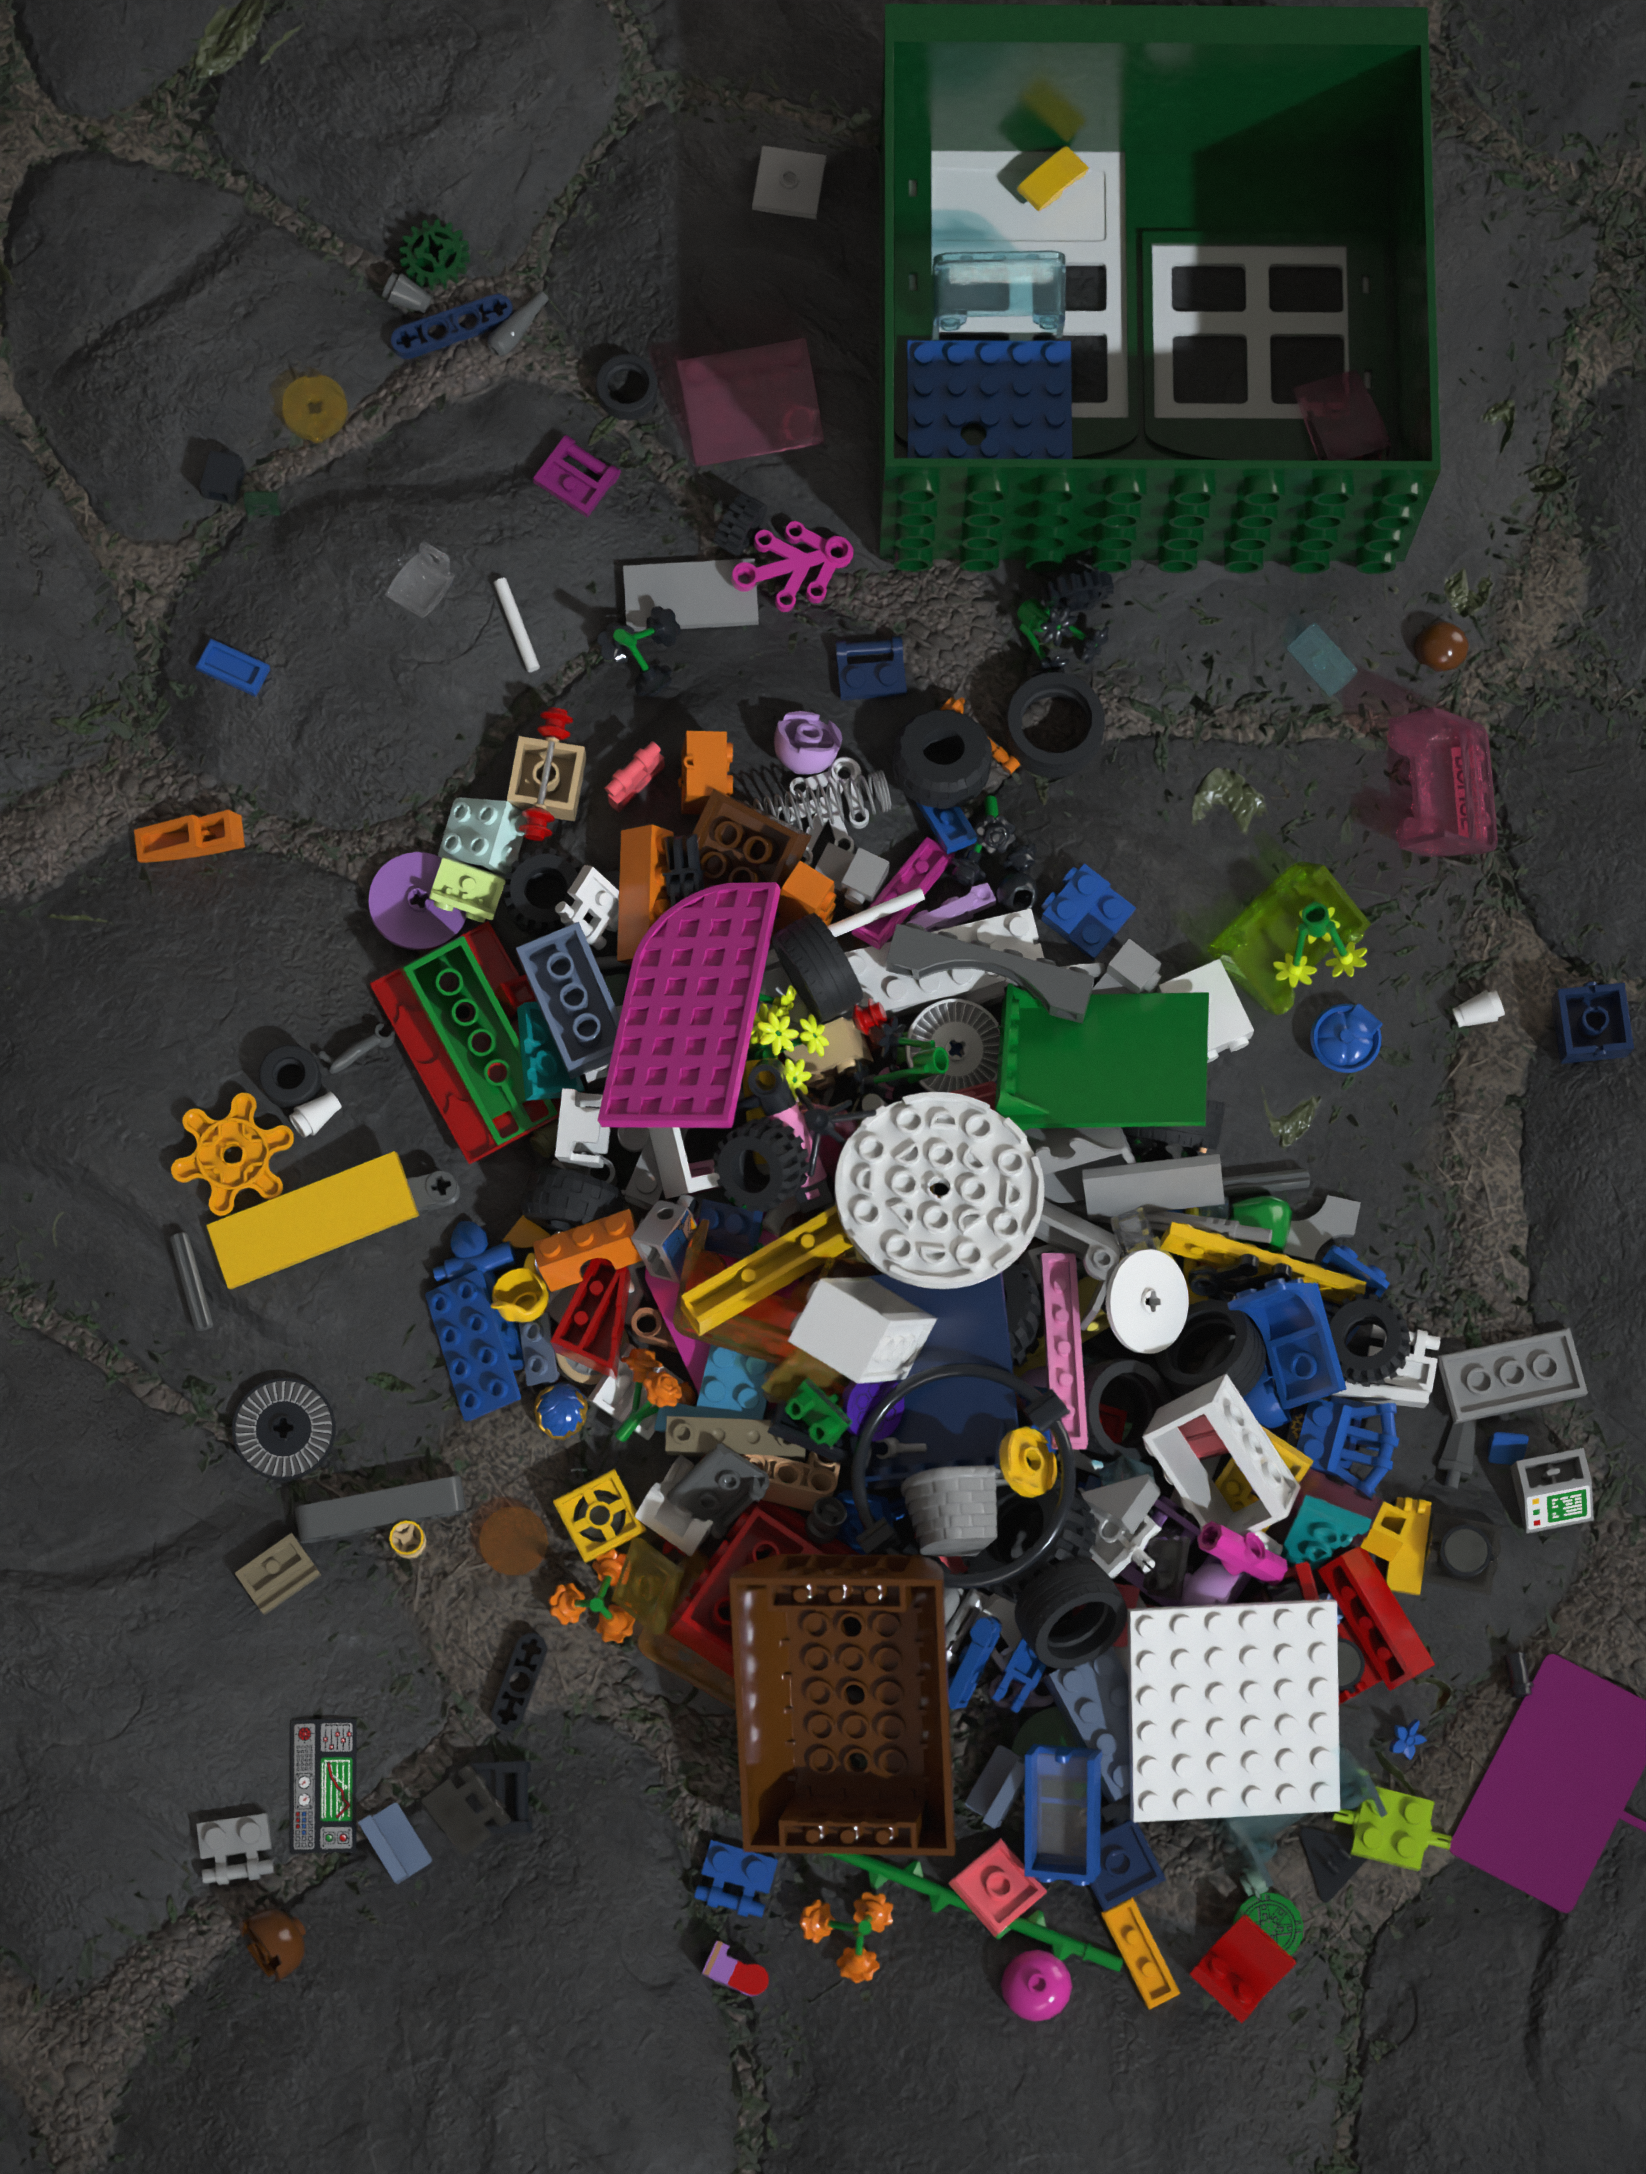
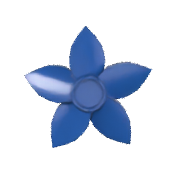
[1389,1719,1427,1760]

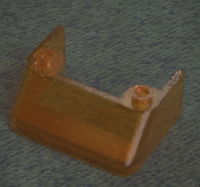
[673,1219,835,1368]

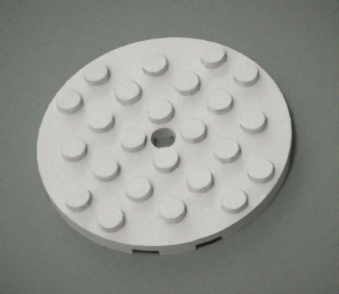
[835,1092,1044,1289]

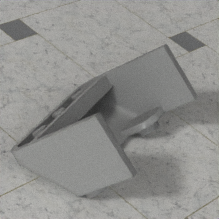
[1034,1200,1121,1331]

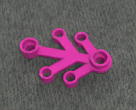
[731,521,853,612]

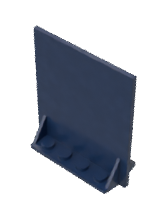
[845,1271,1019,1490]

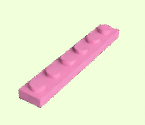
[1040,1253,1088,1449]

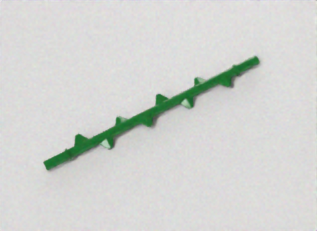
[823,1854,1124,1972]

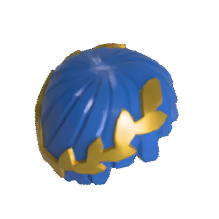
[534,1382,588,1440]

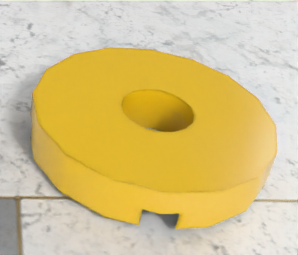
[999,1426,1057,1498]

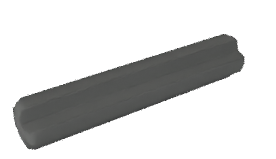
[1222,1168,1310,1197]
[170,1232,213,1331]

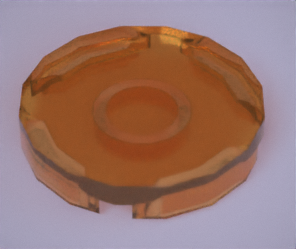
[479,1506,548,1576]

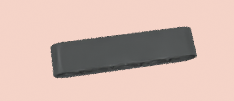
[294,1476,467,1544]

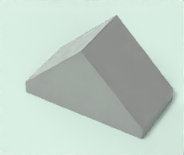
[1082,1474,1160,1535]

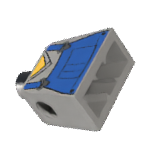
[631,1195,700,1283]

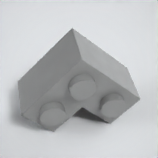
[815,842,889,913]
[1091,939,1161,994]

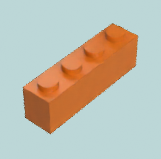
[617,824,674,966]

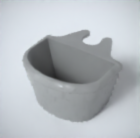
[1023,1127,1136,1204]
[901,1466,1009,1557]

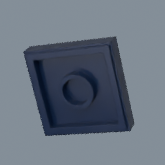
[1071,1818,1166,1912]

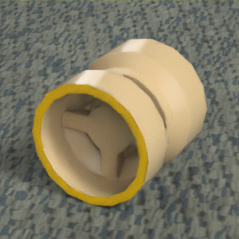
[389,1520,427,1559]

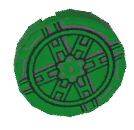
[1233,1893,1303,1956]

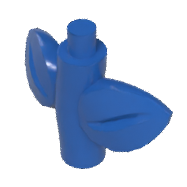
[433,1221,517,1302]

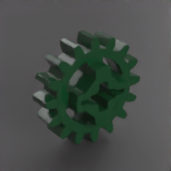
[399,219,470,291]

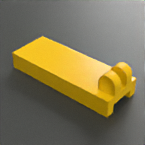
[1385,1497,1432,1596]

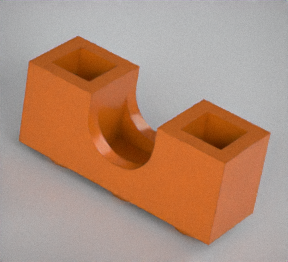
[532,1209,643,1292]

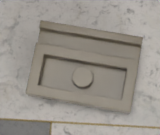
[235,1533,321,1615]

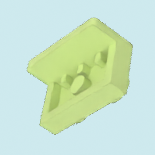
[429,856,506,923]

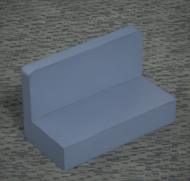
[965,1745,1025,1829]
[358,1803,432,1884]

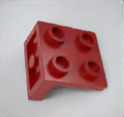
[1189,1914,1296,2024]

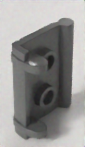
[666,1443,769,1539]

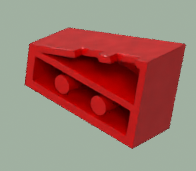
[550,1258,631,1380]

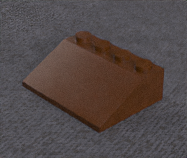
[675,789,812,889]

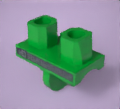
[785,1377,853,1447]

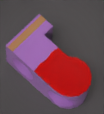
[702,1940,769,1996]

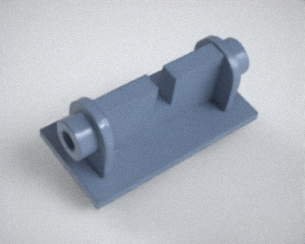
[519,1312,560,1386]

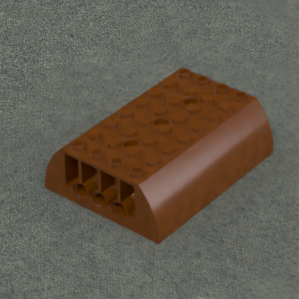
[729,1554,955,1856]

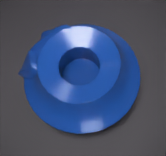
[1310,1004,1383,1073]

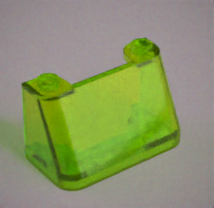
[1207,861,1371,1016]

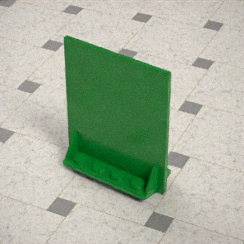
[995,983,1209,1132]

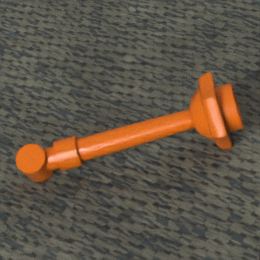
[940,696,1020,774]

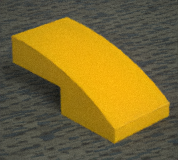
[1016,146,1089,212]

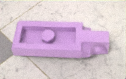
[907,883,996,932]

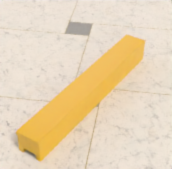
[680,1185,933,1337]

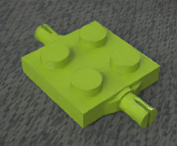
[1332,1784,1452,1871]

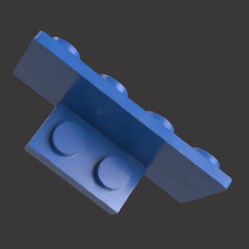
[425,1270,525,1421]

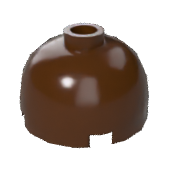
[239,1909,306,1982]

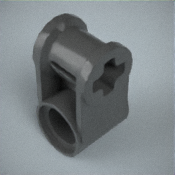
[407,1171,460,1216]

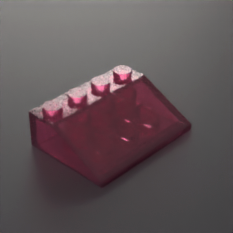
[677,338,824,467]

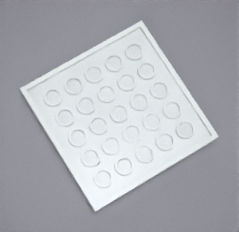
[1127,1599,1340,1822]

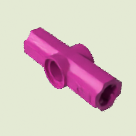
[1197,1521,1288,1586]

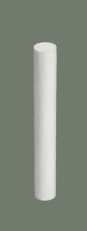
[494,578,540,672]

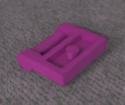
[533,435,621,518]

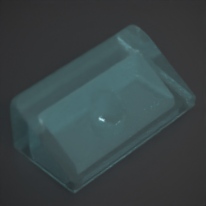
[1287,622,1357,697]

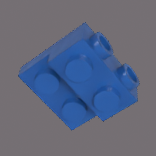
[1041,863,1136,961]

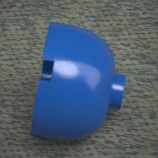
[1242,1361,1292,1429]

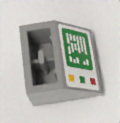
[1510,1448,1594,1534]

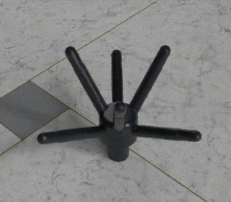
[794,1088,877,1177]

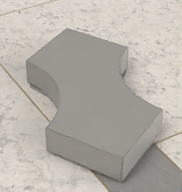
[1282,1195,1361,1262]

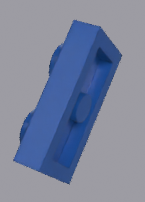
[916,802,977,855]

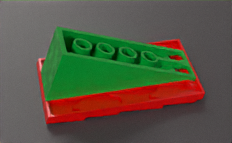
[369,921,585,1165]

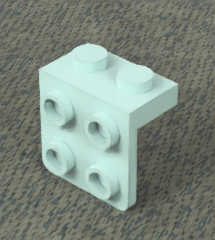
[438,797,527,877]

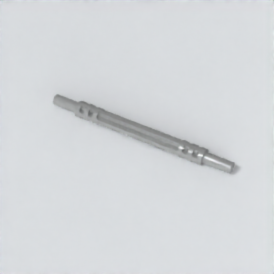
[1053,1200,1272,1243]

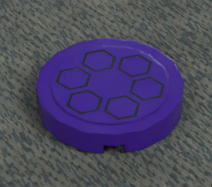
[840,1380,904,1442]

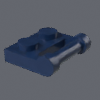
[835,635,907,701]

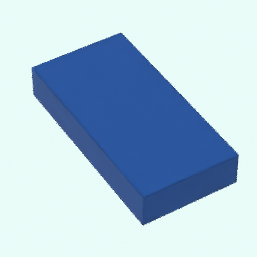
[195,638,271,697]

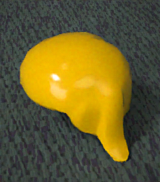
[490,1253,549,1323]

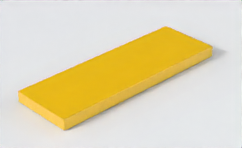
[206,1151,420,1289]

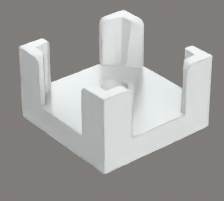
[634,1455,714,1557]

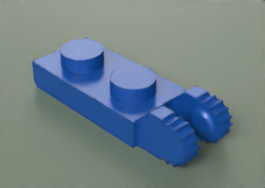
[948,1616,1003,1710]
[992,1623,1058,1713]

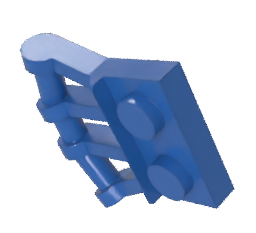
[1296,1399,1400,1500]

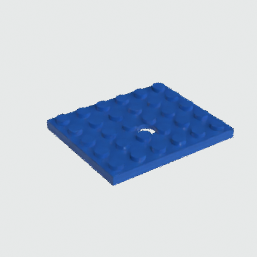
[907,341,1072,459]

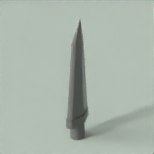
[1437,1419,1477,1490]

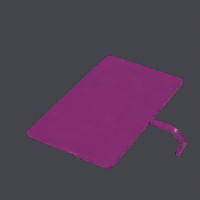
[1449,1654,1646,1913]

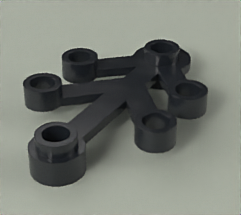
[1188,1254,1292,1324]

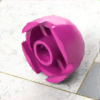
[1001,1950,1072,2022]

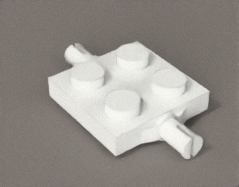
[1077,1482,1161,1579]

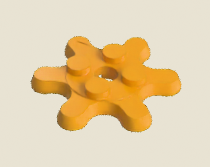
[171,1093,294,1216]

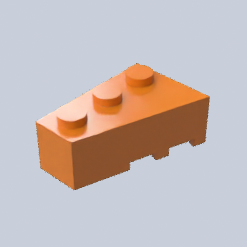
[770,861,836,944]

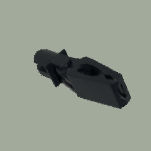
[662,834,706,907]

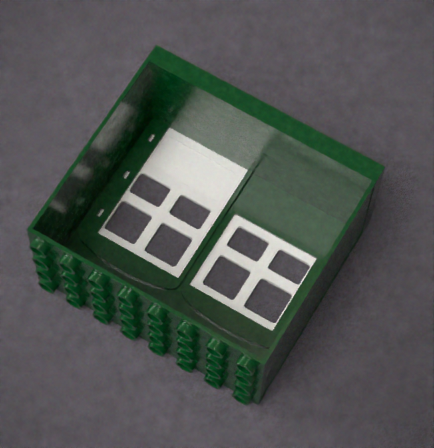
[879,4,1441,574]

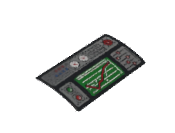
[290,1719,357,1854]

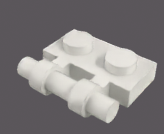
[555,865,619,950]
[1367,1325,1441,1394]

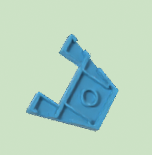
[654,1312,780,1432]

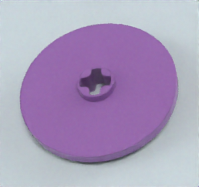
[368,852,467,951]

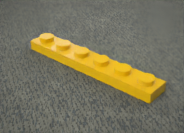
[1159,1222,1366,1305]

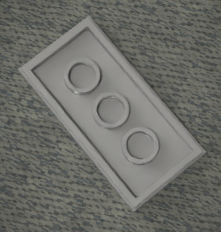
[623,558,759,632]
[1082,1154,1225,1219]
[1437,1328,1588,1424]

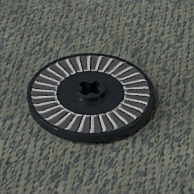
[232,1378,336,1481]

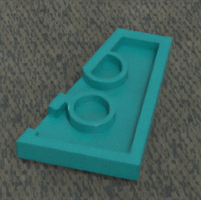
[517,1001,585,1101]
[1280,1495,1372,1571]

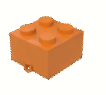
[678,731,733,814]

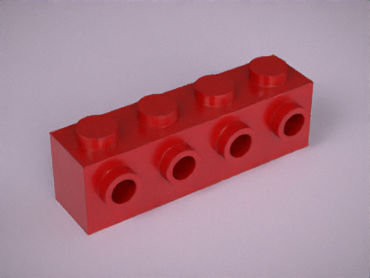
[1318,1545,1435,1691]

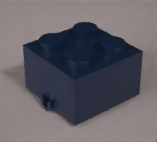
[1551,982,1634,1064]

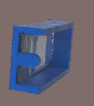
[1025,1744,1102,1886]

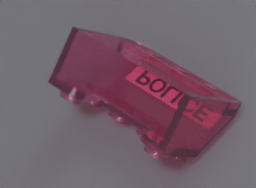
[1388,707,1498,857]

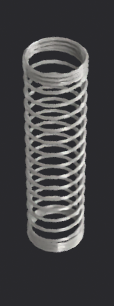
[744,770,892,831]

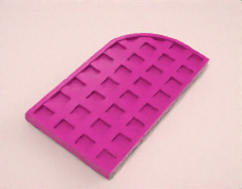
[597,882,781,1128]

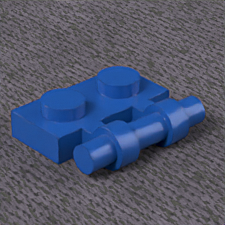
[694,1840,778,1918]

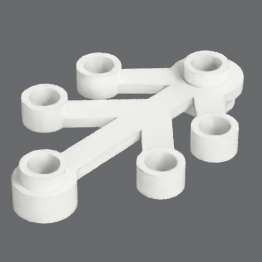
[778,757,869,867]

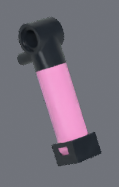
[735,1057,835,1214]

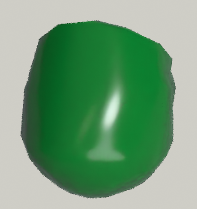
[1231,1196,1292,1254]

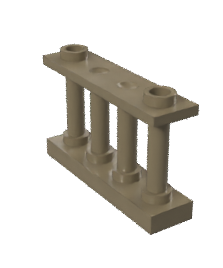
[665,1416,805,1462]

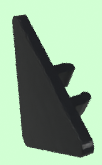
[1300,1828,1368,1903]

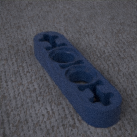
[391,294,513,359]

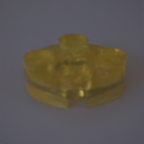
[282,375,349,443]

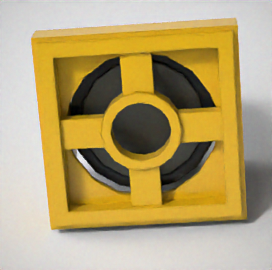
[553,1469,647,1563]

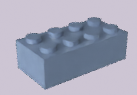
[516,922,620,1080]
[1044,1646,1130,1804]

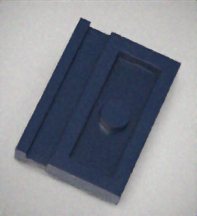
[694,1199,763,1260]

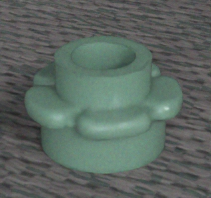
[1239,1865,1268,1898]

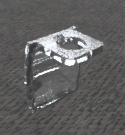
[385,541,455,618]

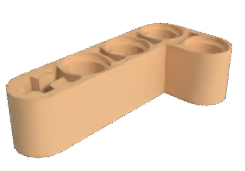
[705,1451,840,1511]

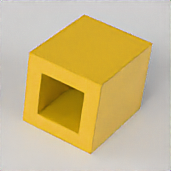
[1360,1501,1415,1562]

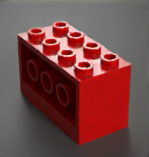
[668,1507,824,1679]

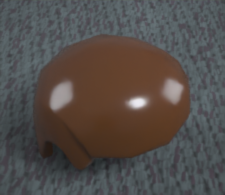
[1414,622,1469,672]

